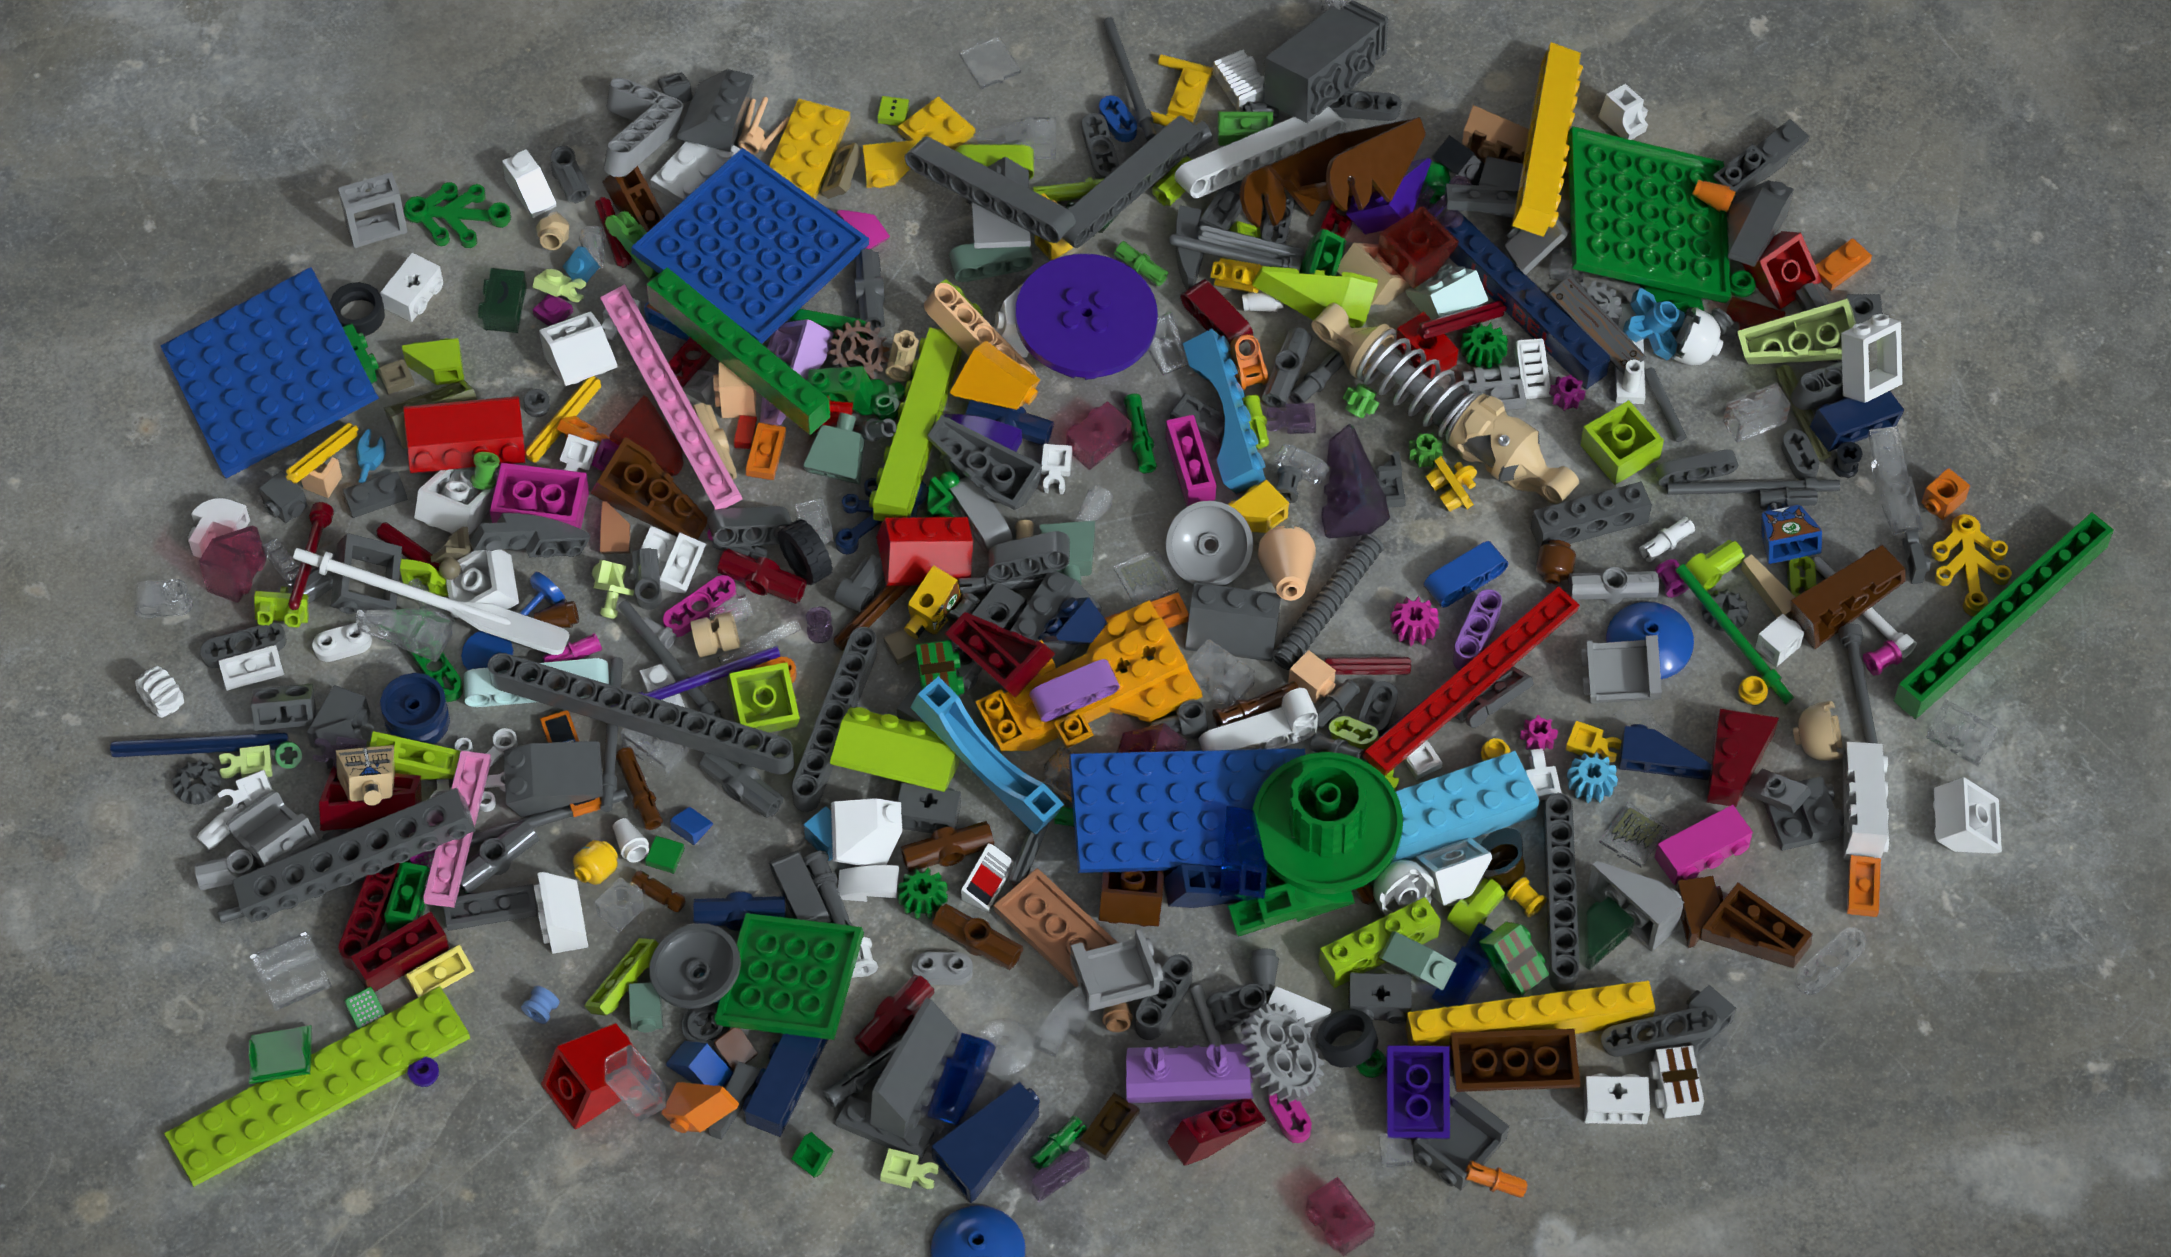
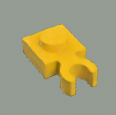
[1566,721,1622,762]

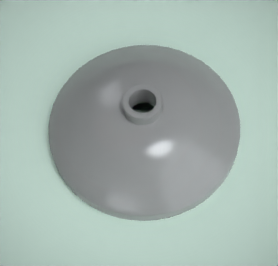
[1166,501,1253,586]

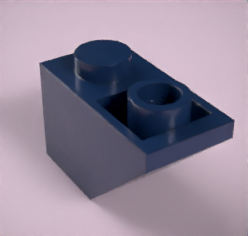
[1038,597,1107,645]

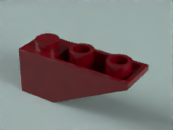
[1167,1099,1267,1166]

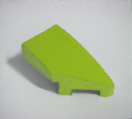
[400,559,449,597]

